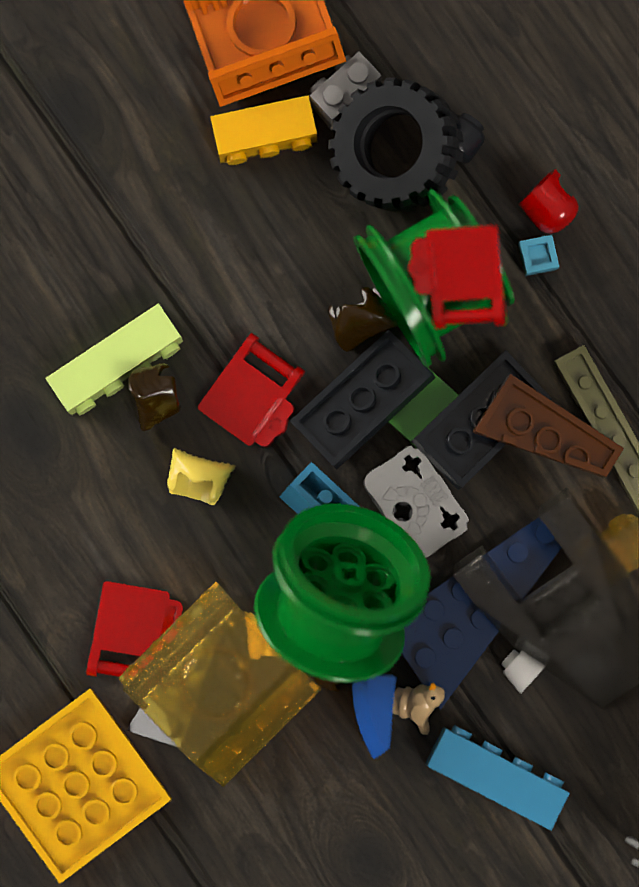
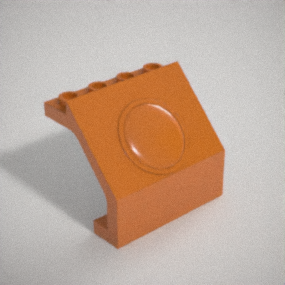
[183,0,347,107]

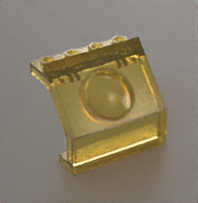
[118,582,321,787]

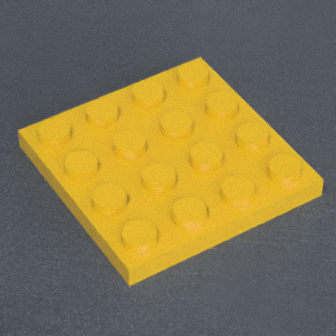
[0,688,172,883]

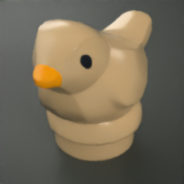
[393,683,445,735]

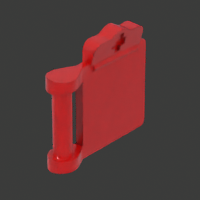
[408,225,506,329]
[198,332,306,448]
[86,581,183,687]

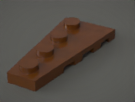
[473,374,624,478]

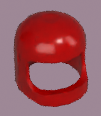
[518,169,578,234]

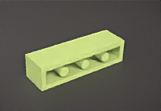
[45,303,183,416]

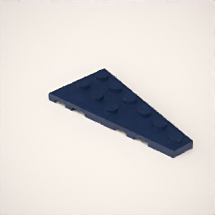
[401,510,568,710]

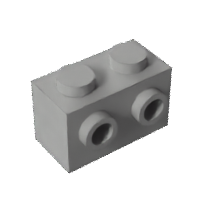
[310,52,382,129]

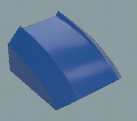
[352,674,396,759]

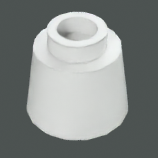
[501,649,546,694]

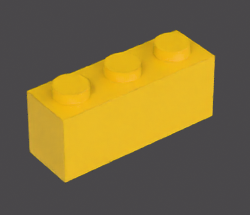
[210,95,317,165]

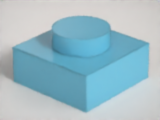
[518,235,559,276]

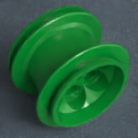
[353,190,515,367]
[254,504,430,682]

